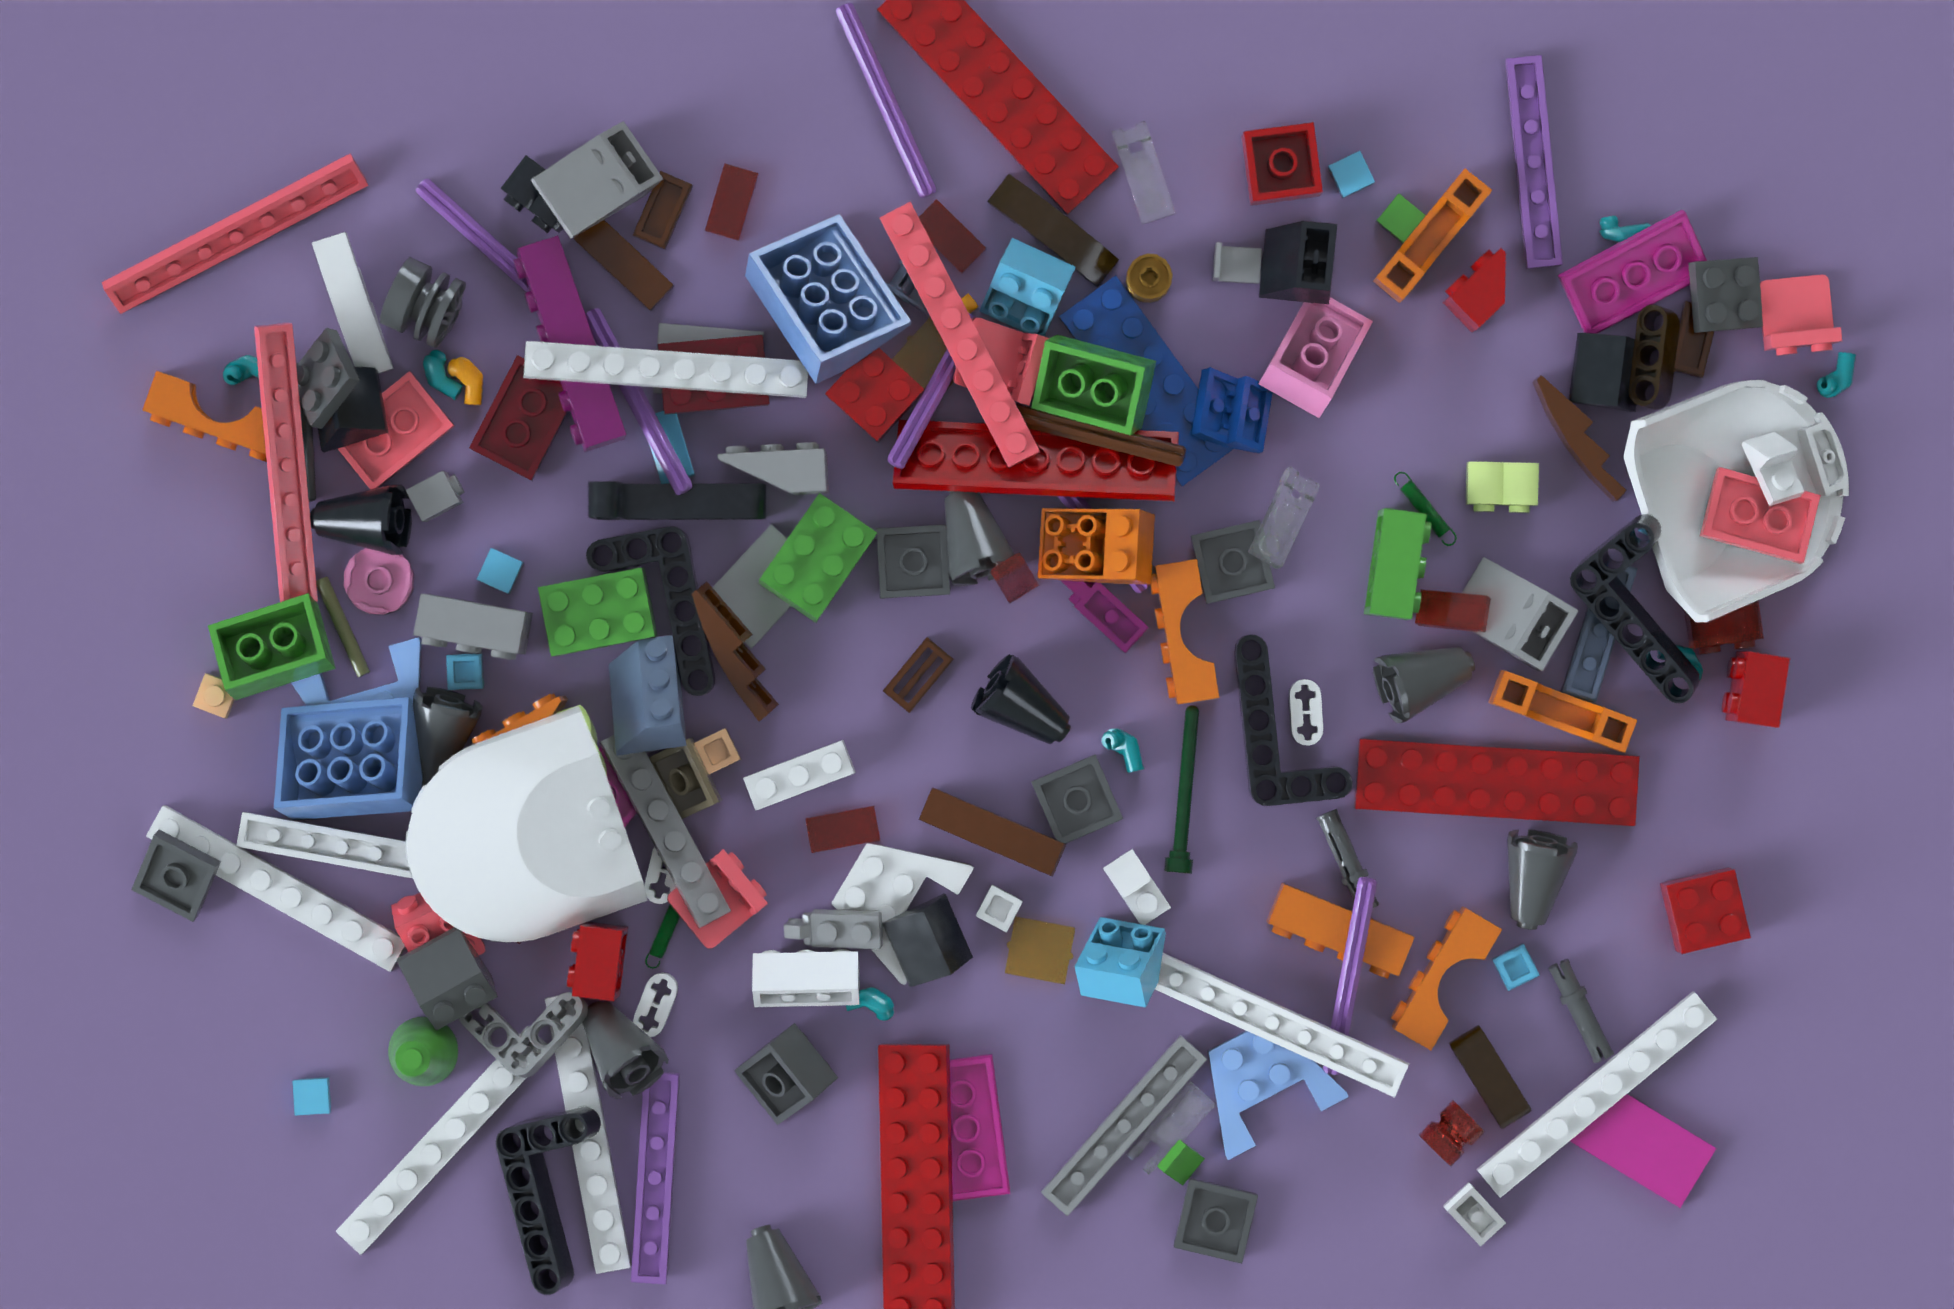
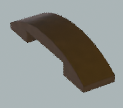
[987,174,1119,288]

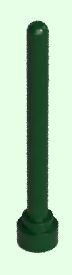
[1164,705,1199,874]

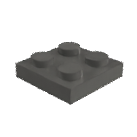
[1688,257,1763,333]
[296,328,360,429]
[1191,520,1275,604]
[876,524,950,599]
[1031,754,1123,844]
[131,829,221,922]
[1173,1178,1258,1264]

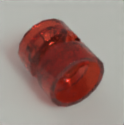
[1418,1100,1485,1167]

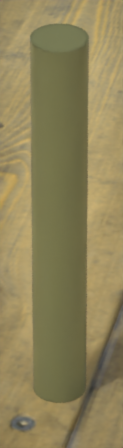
[316,576,370,678]

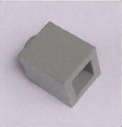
[406,471,464,522]

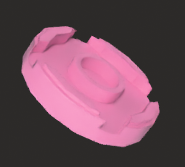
[344,548,414,615]

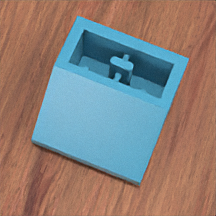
[979,238,1076,337]
[1075,917,1166,1007]

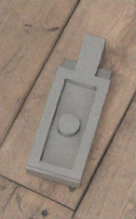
[784,909,883,949]

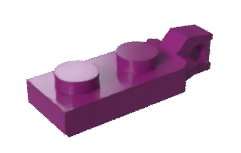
[1061,580,1149,654]

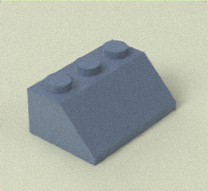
[609,635,687,756]

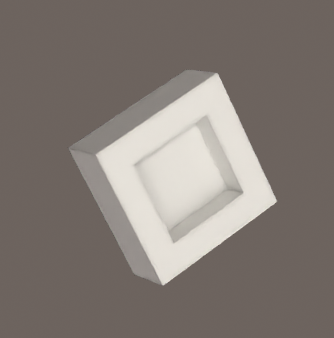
[976,885,1023,933]

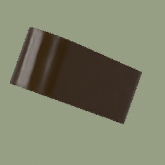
[1629,305,1680,410]
[1449,1025,1532,1129]

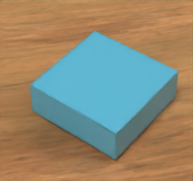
[1328,151,1375,198]
[476,548,524,594]
[446,654,484,690]
[1492,943,1540,991]
[292,1077,331,1116]

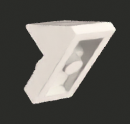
[1741,432,1805,506]
[1103,849,1171,925]
[1443,1182,1506,1247]

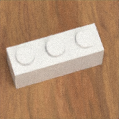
[743,740,856,811]
[752,949,860,1007]

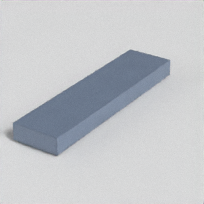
[1561,566,1638,702]

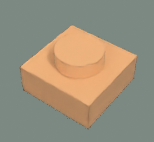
[192,673,235,719]
[694,728,741,774]

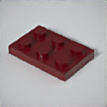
[657,335,770,415]
[469,355,568,481]

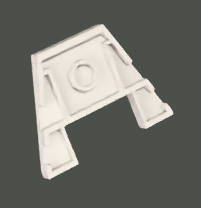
[831,842,974,985]

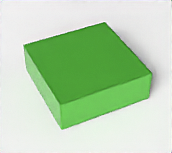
[1376,193,1426,244]
[1157,1139,1205,1186]

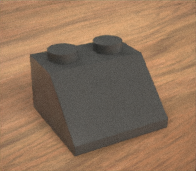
[397,927,498,1031]
[734,1023,838,1125]

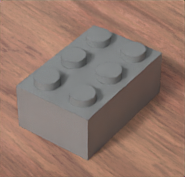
[413,593,533,660]

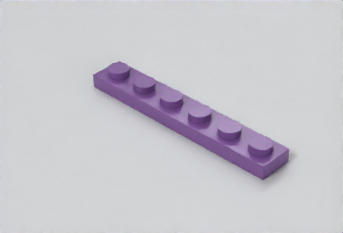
[1505,55,1563,269]
[631,1072,680,1284]

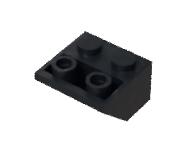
[1259,221,1337,305]

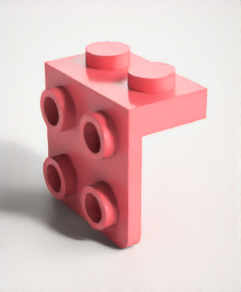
[1760,274,1842,356]
[953,317,1050,406]
[667,849,768,949]
[391,893,485,956]

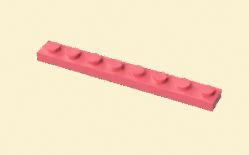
[102,153,369,314]
[880,201,1040,468]
[254,322,318,602]

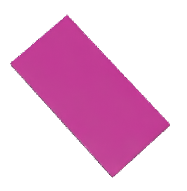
[1558,210,1707,334]
[950,1054,1010,1201]
[1570,1094,1717,1208]

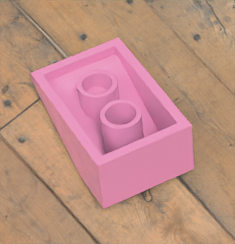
[1258,297,1373,418]

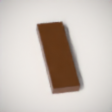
[573,220,674,311]

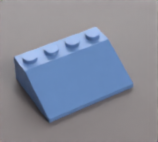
[745,214,911,384]
[274,697,423,820]

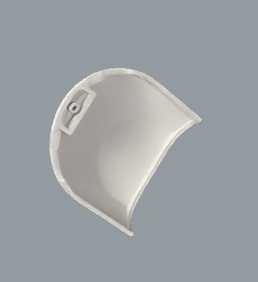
[1623,380,1849,622]
[406,706,648,942]

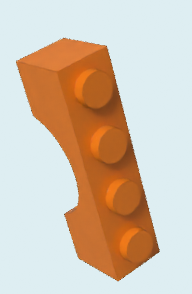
[1372,168,1492,303]
[142,371,267,462]
[1150,559,1220,704]
[1488,670,1637,753]
[1391,906,1502,1051]

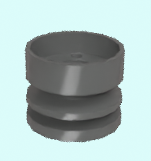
[380,257,466,348]

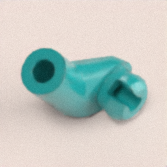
[422,350,463,400]
[222,355,259,385]
[1101,728,1144,773]
[846,987,894,1021]

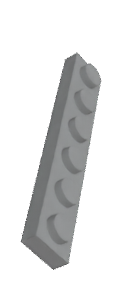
[600,735,731,928]
[1041,1035,1207,1216]

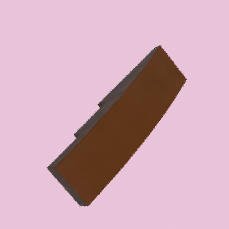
[1532,375,1627,502]
[692,582,779,722]
[919,787,1067,877]

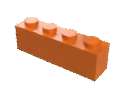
[1266,883,1415,979]

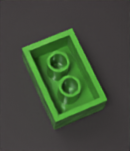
[1031,334,1156,435]
[758,493,877,623]
[1364,508,1431,620]
[538,567,658,656]
[208,593,336,700]

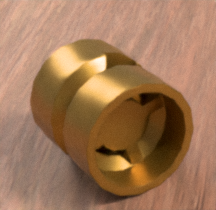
[1126,253,1173,303]

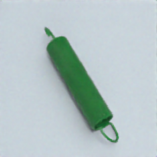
[1394,472,1457,546]
[645,904,680,969]

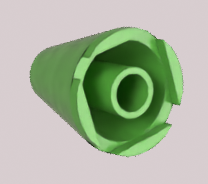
[388,1017,458,1086]

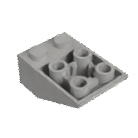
[531,121,663,238]
[718,442,829,495]
[1447,557,1579,671]

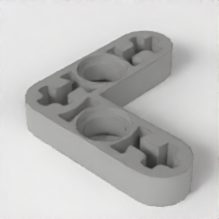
[459,992,588,1078]

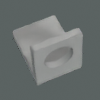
[1212,242,1262,284]

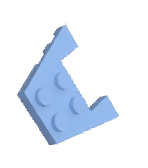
[291,637,422,706]
[1208,1031,1349,1160]

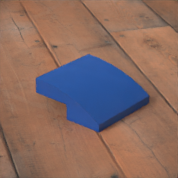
[1191,367,1273,453]

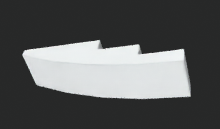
[312,232,394,374]

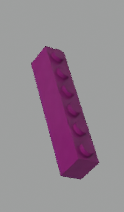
[513,235,626,452]

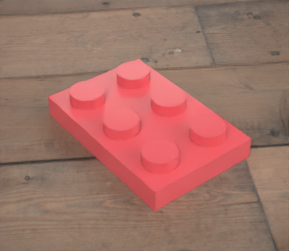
[338,371,455,490]
[1700,467,1821,564]

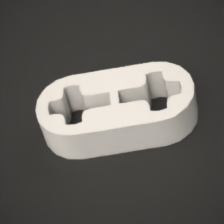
[1288,679,1323,746]
[644,846,677,904]
[633,972,678,1037]

